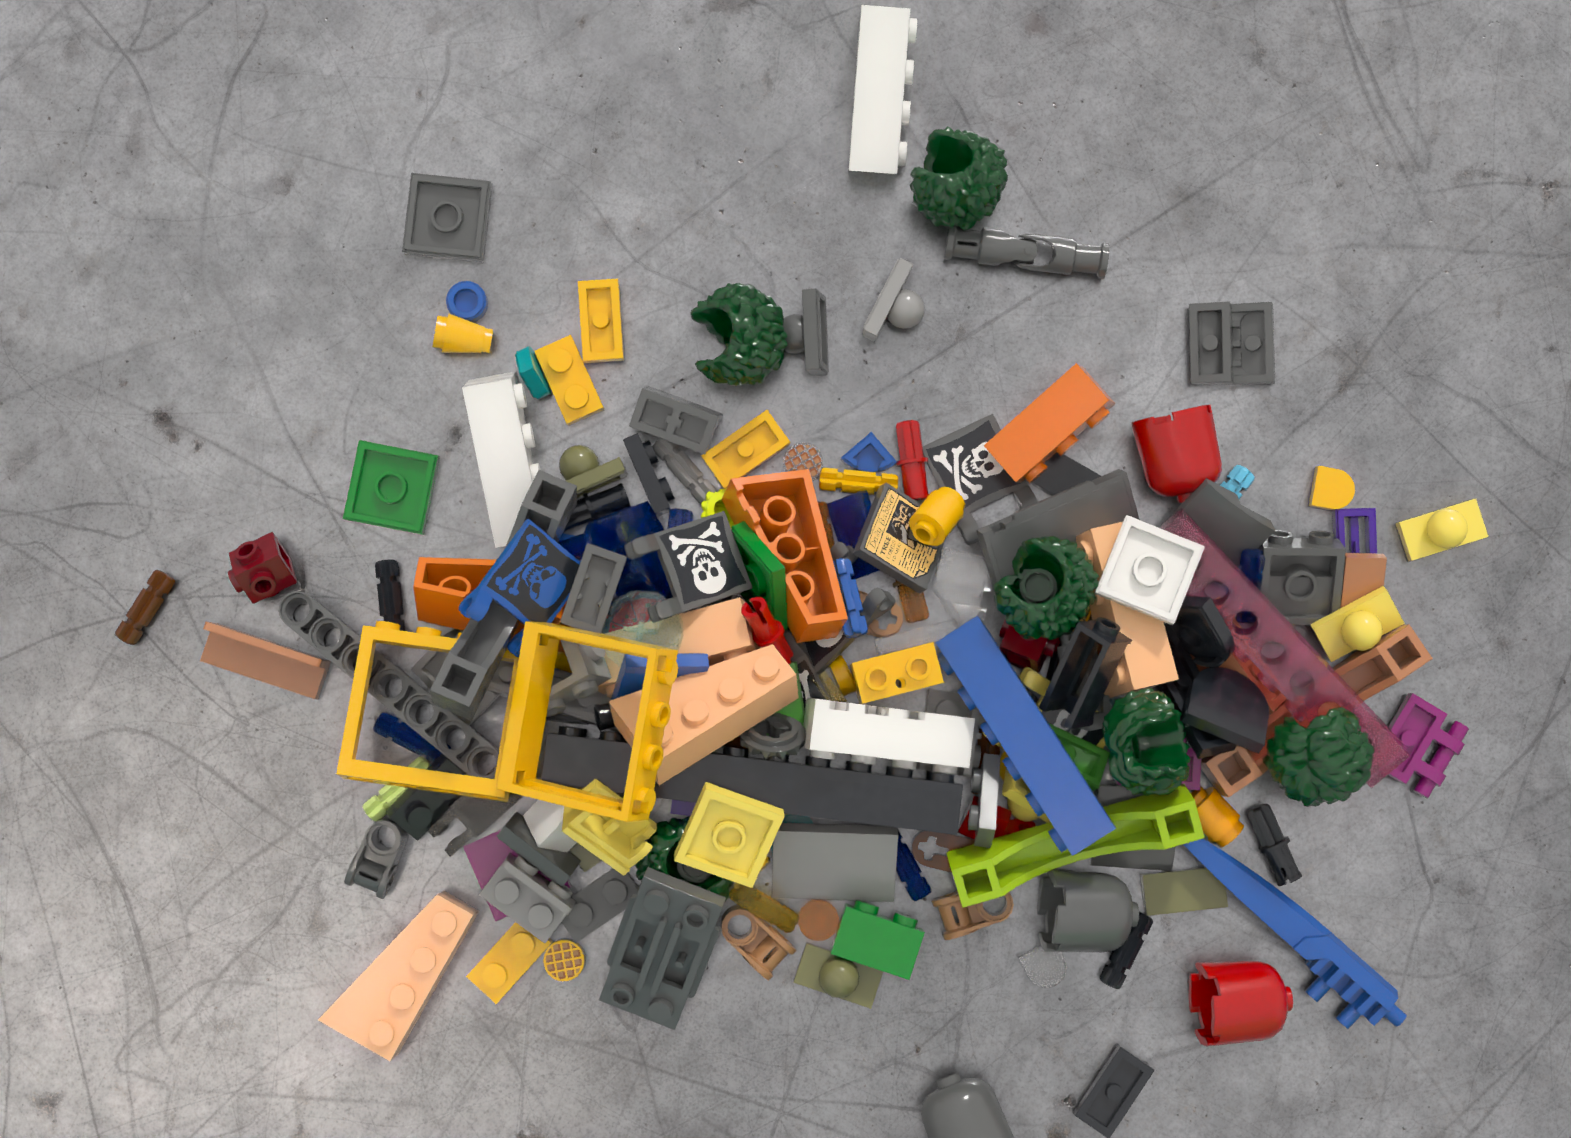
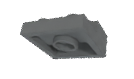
[1254,530,1346,625]

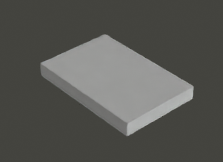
[772,823,898,902]

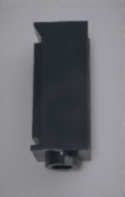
[1039,617,1132,730]

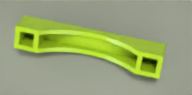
[946,784,1205,908]

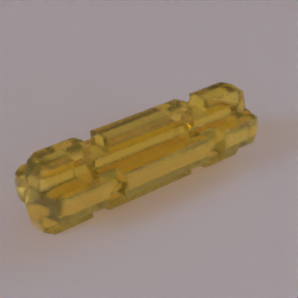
[729,883,800,933]

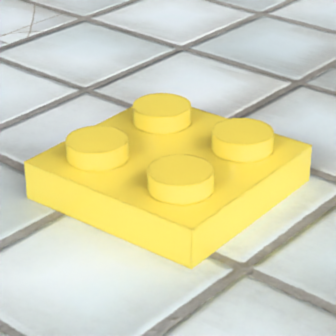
[674,782,785,888]

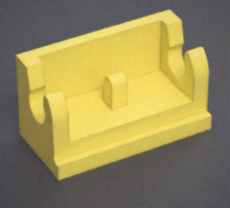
[562,779,657,876]

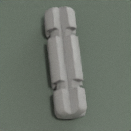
[652,438,716,504]

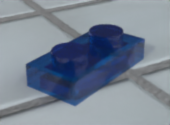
[826,490,881,580]

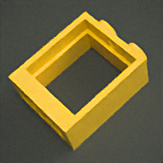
[849,642,944,704]

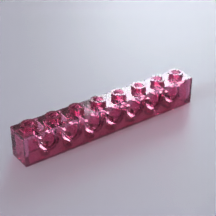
[1159,507,1410,788]

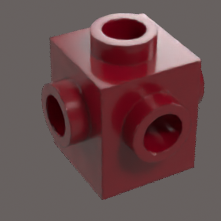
[227,531,297,604]
[999,620,1060,673]

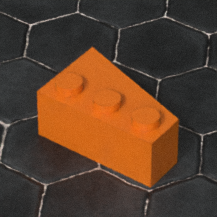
[984,363,1115,483]

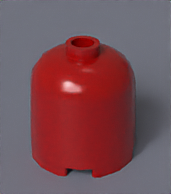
[1131,404,1222,504]
[1188,961,1293,1047]

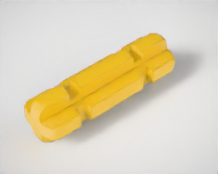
[819,468,898,495]

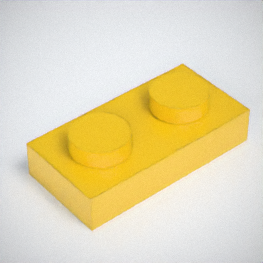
[578,278,624,363]
[534,335,605,426]
[701,410,790,489]
[466,922,553,1004]

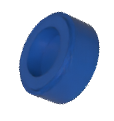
[446,281,488,322]

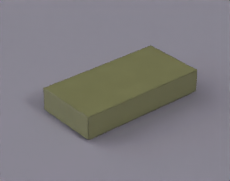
[1140,867,1228,916]

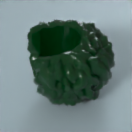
[909,126,1008,230]
[690,283,788,387]
[994,536,1099,640]
[1102,688,1191,796]
[1262,707,1375,807]
[635,816,734,903]

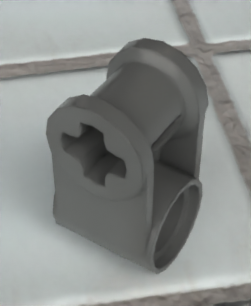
[344,817,409,899]

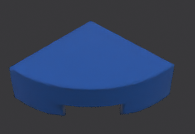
[840,432,897,473]

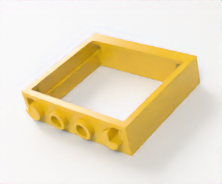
[336,621,519,802]
[496,621,678,822]

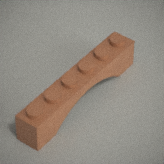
[1201,624,1433,797]

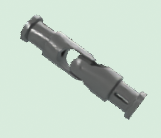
[944,226,1110,279]

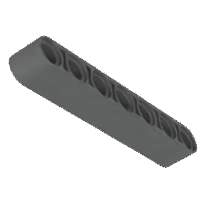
[278,591,499,779]

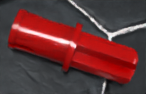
[896,420,929,501]
[741,597,793,665]

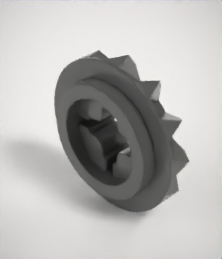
[740,713,806,760]

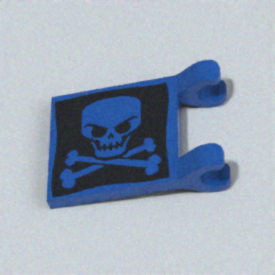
[459,519,581,657]

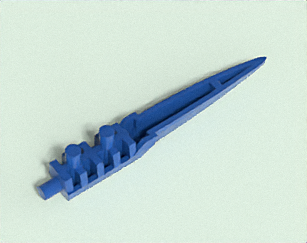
[1183,839,1407,1029]

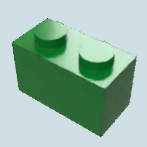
[830,899,925,980]

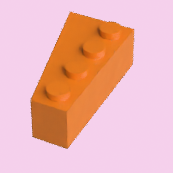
[413,557,568,653]

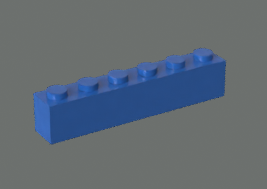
[935,615,1116,856]

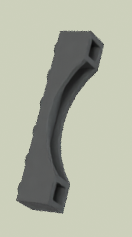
[430,470,577,721]

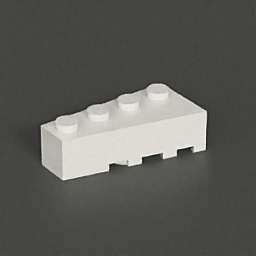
[848,5,917,174]
[462,371,541,548]
[803,698,975,775]

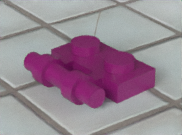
[1372,693,1469,799]

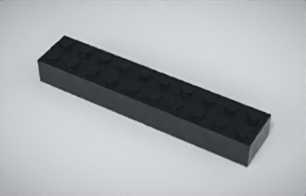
[542,726,963,835]

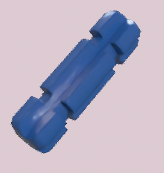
[833,558,868,638]

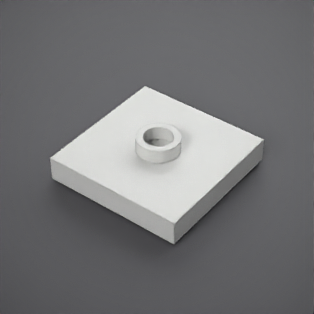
[1094,515,1205,625]

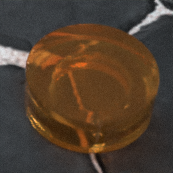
[798,899,839,941]

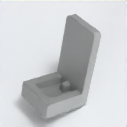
[546,640,611,717]

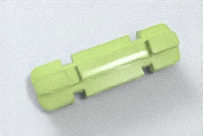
[363,756,431,821]

